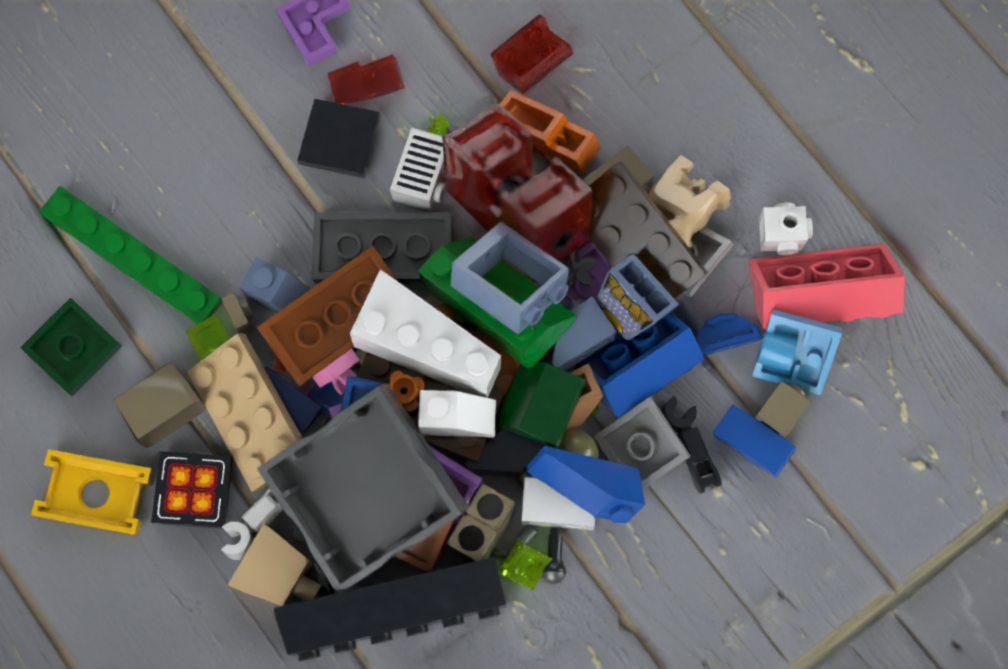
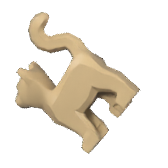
[648,155,731,248]

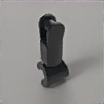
[660,396,722,494]

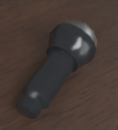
[541,528,566,584]

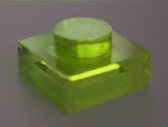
[185,314,230,360]
[500,539,552,590]

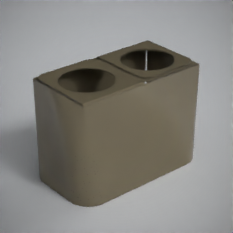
[113,362,206,448]
[446,483,515,563]

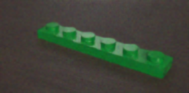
[39,186,223,329]

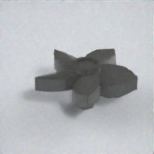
[559,247,597,286]

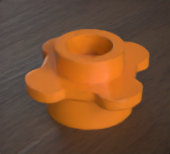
[389,371,425,412]

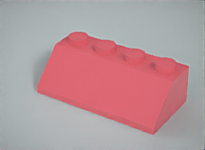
[748,243,905,329]

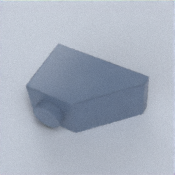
[239,257,311,313]
[552,297,616,371]

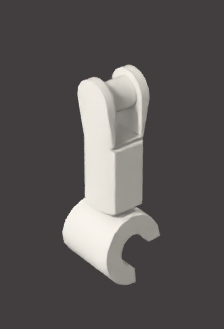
[221,488,283,560]

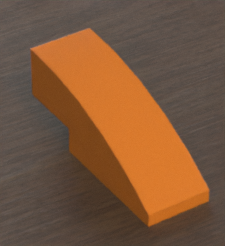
[492,90,601,174]

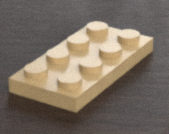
[187,333,303,492]

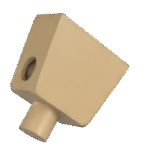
[227,524,323,606]

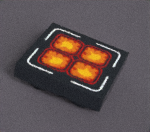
[151,451,233,529]

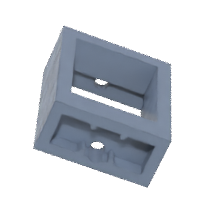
[451,222,569,334]

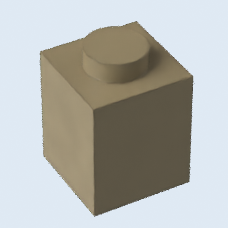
[755,381,811,438]

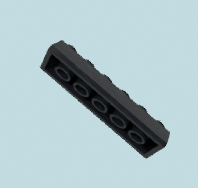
[273,557,506,662]

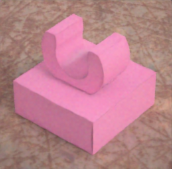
[313,349,359,395]

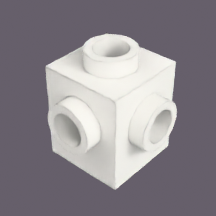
[758,202,813,255]

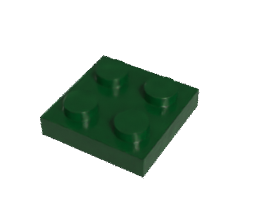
[20,298,122,396]

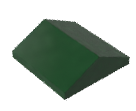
[495,362,586,448]

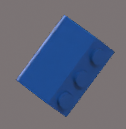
[575,312,704,418]

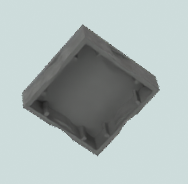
[257,384,469,593]

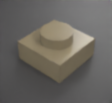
[221,292,255,335]

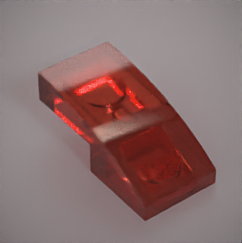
[327,54,405,104]

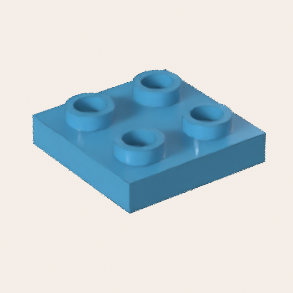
[752,309,842,395]

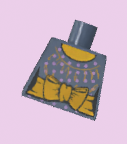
[596,254,679,340]

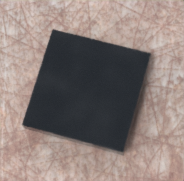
[297,98,381,178]

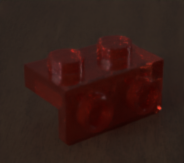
[490,14,574,94]

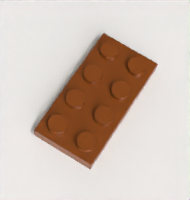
[257,246,398,386]

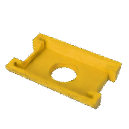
[31,449,153,535]

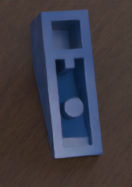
[527,446,645,524]

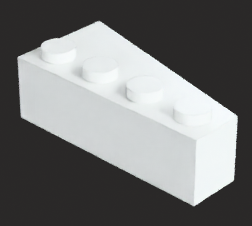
[350,269,501,398]

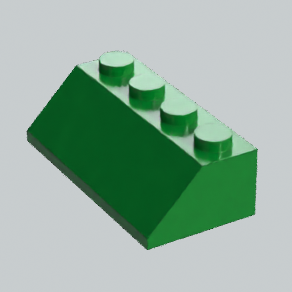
[417,236,577,370]

